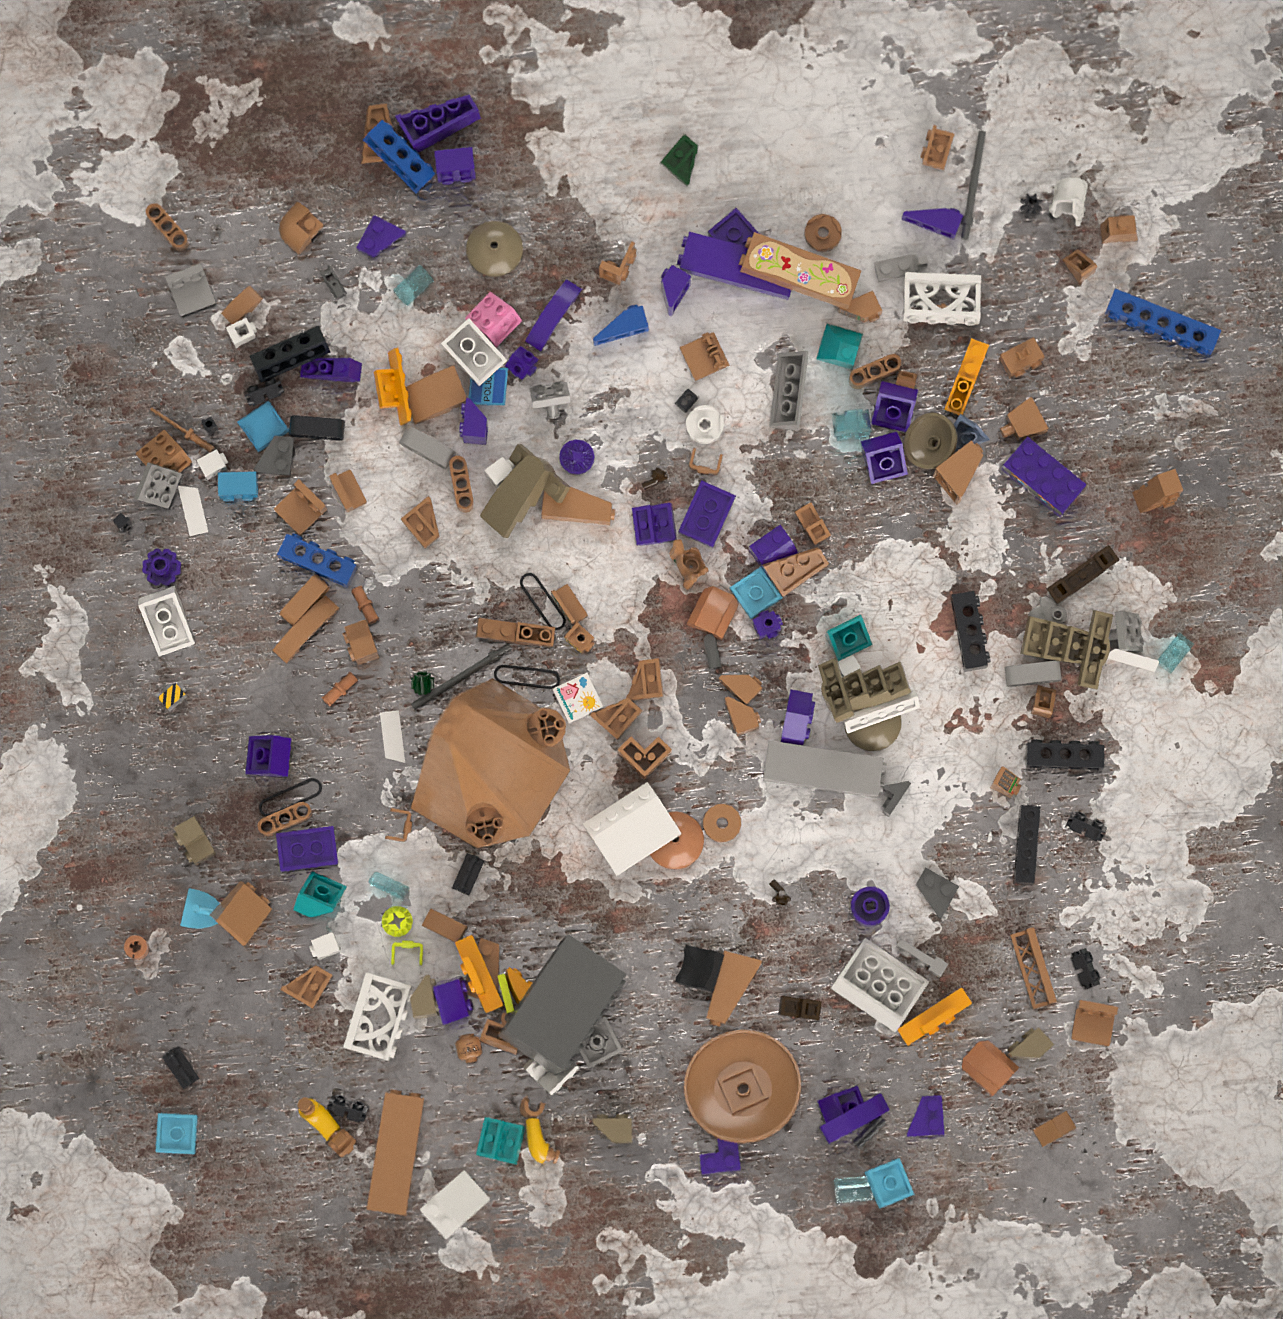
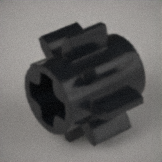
[1019,193,1042,217]

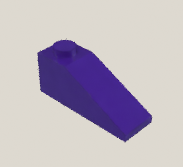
[901,208,963,240]

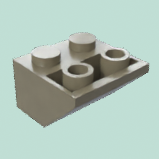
[410,974,439,1020]
[1006,1027,1054,1060]
[593,1115,632,1144]

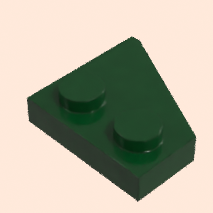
[660,134,699,186]

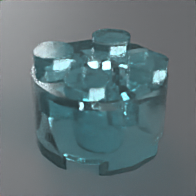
[832,409,872,441]

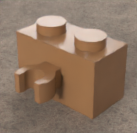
[999,337,1045,378]
[480,1013,518,1055]

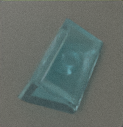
[393,265,434,306]
[368,872,410,900]
[834,1177,875,1203]

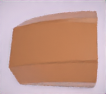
[687,586,739,641]
[962,1040,1019,1097]

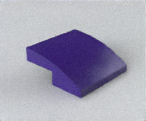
[632,502,677,546]

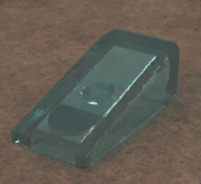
[1158,632,1194,674]

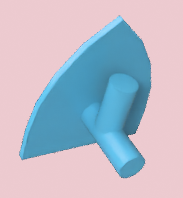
[180,888,220,929]

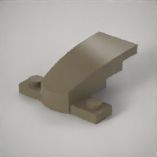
[480,444,571,538]
[1020,610,1113,690]
[818,658,912,723]

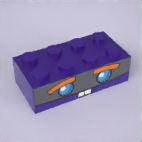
[1001,436,1087,517]

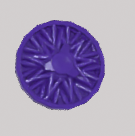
[559,439,595,475]

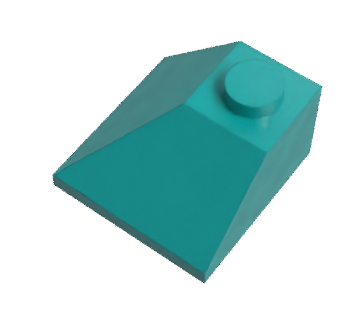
[816,324,863,370]
[293,871,347,918]

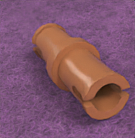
[351,586,379,625]
[322,672,358,706]

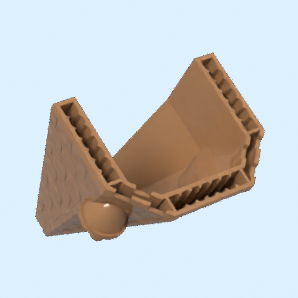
[411,678,570,849]

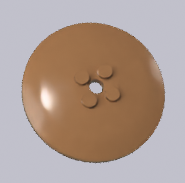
[684,1030,801,1143]

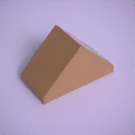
[1063,249,1098,284]
[1031,685,1056,719]
[1033,1111,1076,1147]

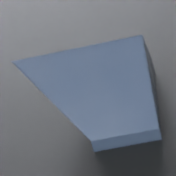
[954,414,990,452]

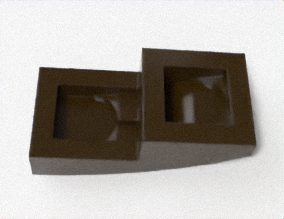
[778,996,822,1021]

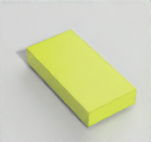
[497,974,514,1014]

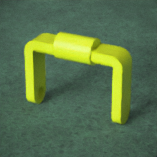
[391,940,423,965]

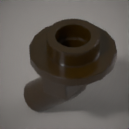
[642,467,668,490]
[769,879,791,906]

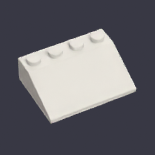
[583,782,681,876]
[831,938,929,1032]

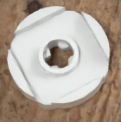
[686,405,724,444]

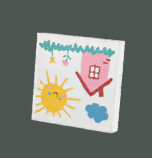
[553,673,604,724]

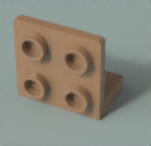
[599,241,637,285]
[136,430,192,477]
[274,479,327,535]
[1071,1000,1118,1046]

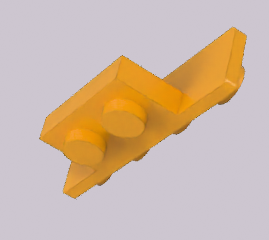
[374,348,412,425]
[455,935,503,1013]
[898,988,972,1045]

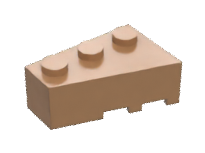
[1132,469,1183,514]

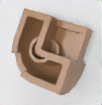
[279,202,324,255]

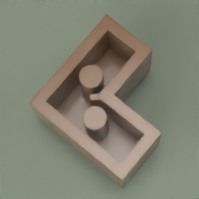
[343,619,379,665]
[617,736,672,780]

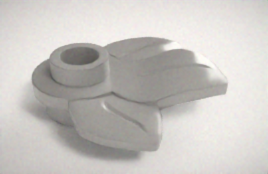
[1028,597,1067,624]

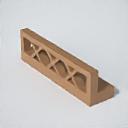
[1010,927,1057,1009]

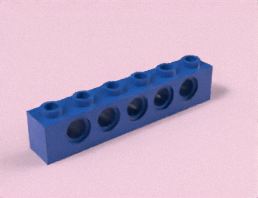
[1105,288,1221,355]

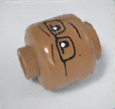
[455,1033,482,1063]

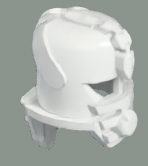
[1049,177,1088,226]

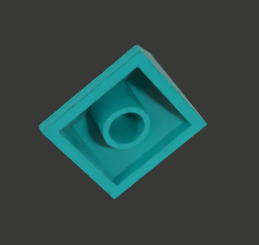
[825,614,873,661]

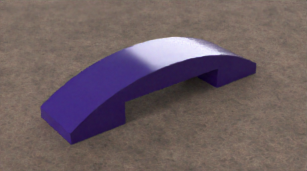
[525,279,582,352]
[820,1093,890,1144]

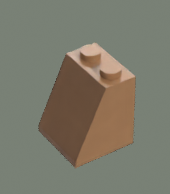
[933,440,983,505]
[210,881,272,946]

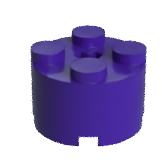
[850,887,890,927]

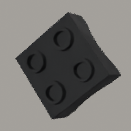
[675,945,724,992]

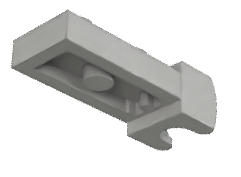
[896,939,948,978]

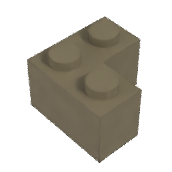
[173,817,216,865]

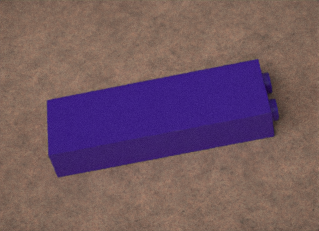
[676,231,791,300]

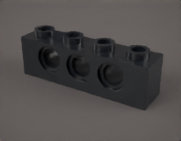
[249,325,331,383]
[950,591,991,672]
[1025,739,1105,770]
[1013,805,1041,885]

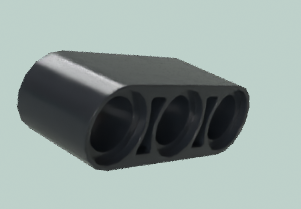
[289,415,345,441]

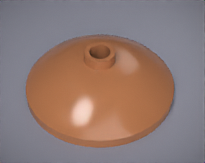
[650,812,704,870]

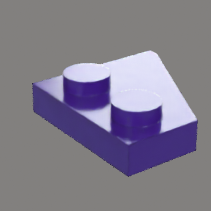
[356,215,406,258]
[907,1095,945,1137]

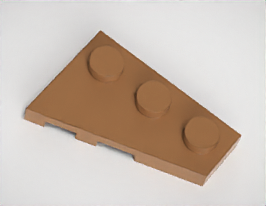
[361,104,398,164]
[762,547,829,597]
[466,938,499,1000]

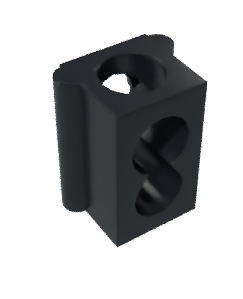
[675,389,698,413]
[201,416,219,436]
[113,513,131,532]

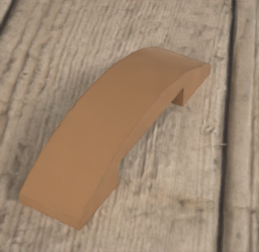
[273,595,339,664]

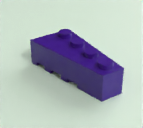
[395,95,481,153]

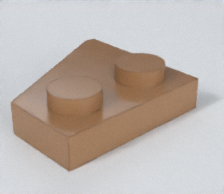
[401,496,440,549]
[626,658,664,701]
[590,698,643,740]
[281,965,333,1009]

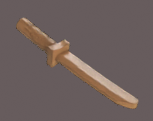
[150,407,215,453]

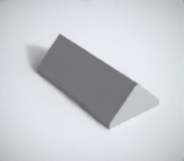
[769,350,809,431]

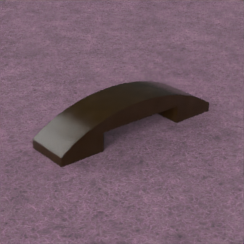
[1046,545,1120,604]

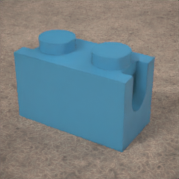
[218,472,258,502]

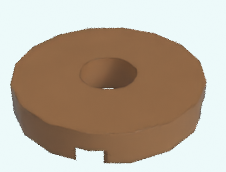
[804,214,842,252]
[703,804,741,843]

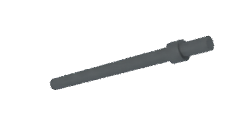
[961,130,986,240]
[411,643,512,710]

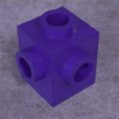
[505,346,539,380]
[752,610,783,640]

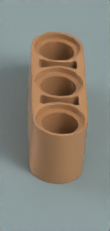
[146,203,189,252]
[849,354,901,390]
[449,456,474,513]
[279,574,331,626]
[258,802,312,837]

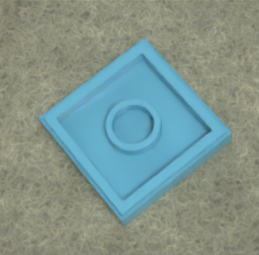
[729,567,783,619]
[156,1113,198,1154]
[864,1158,914,1209]

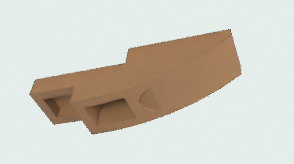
[475,618,555,647]

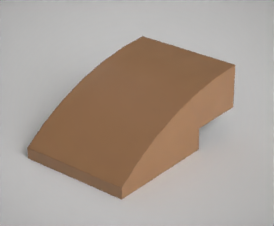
[405,366,467,425]

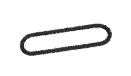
[520,573,566,630]
[494,664,560,689]
[259,778,322,817]

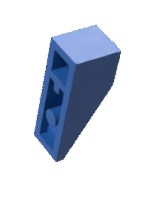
[593,304,649,346]

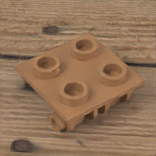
[679,332,730,381]

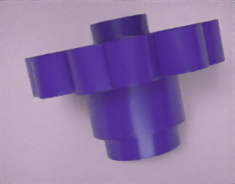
[142,548,181,587]

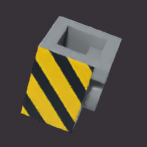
[155,682,187,712]

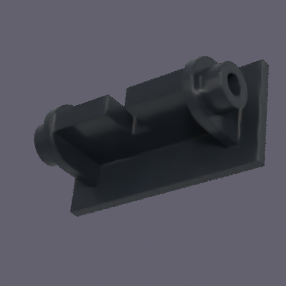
[244,378,284,406]
[1066,811,1107,842]
[452,853,485,896]
[1071,948,1100,990]
[162,1047,200,1090]
[327,1095,369,1123]

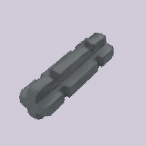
[853,1116,886,1148]

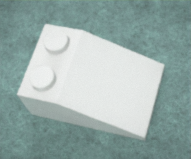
[440,318,507,386]
[138,586,195,657]
[420,1171,490,1239]

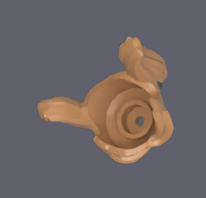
[669,539,709,590]

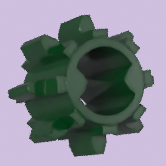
[411,671,434,695]

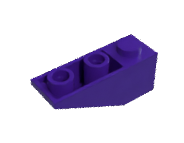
[300,358,362,382]

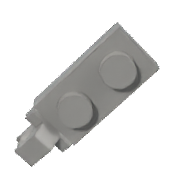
[874,254,928,282]

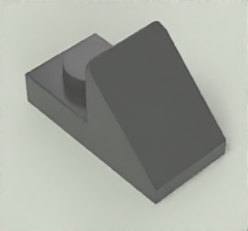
[881,781,911,817]

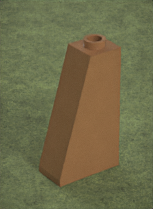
[542,487,615,525]
[706,951,762,1027]

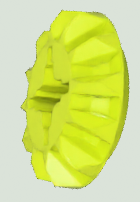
[382,906,413,937]

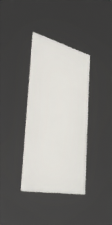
[178,486,208,536]
[1108,648,1159,672]
[380,710,405,763]

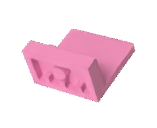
[465,292,522,348]

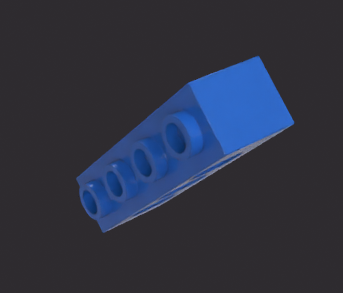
[363,120,436,193]
[277,533,357,588]

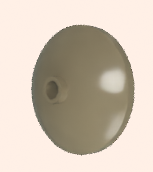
[466,221,523,277]
[904,413,957,469]
[844,709,901,751]

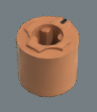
[124,935,149,960]

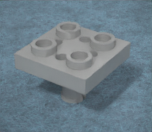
[530,381,571,419]
[134,462,182,509]
[1108,611,1144,653]
[580,1016,623,1069]

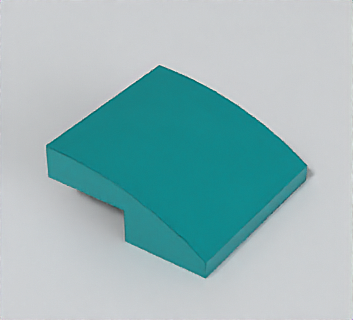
[476,1117,526,1165]

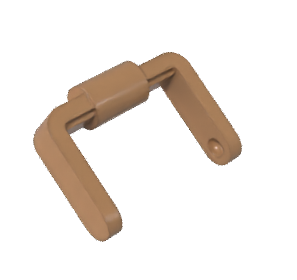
[689,448,723,475]
[385,808,413,842]

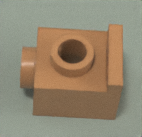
[564,622,595,654]

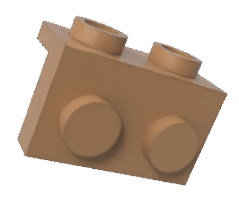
[920,125,954,171]

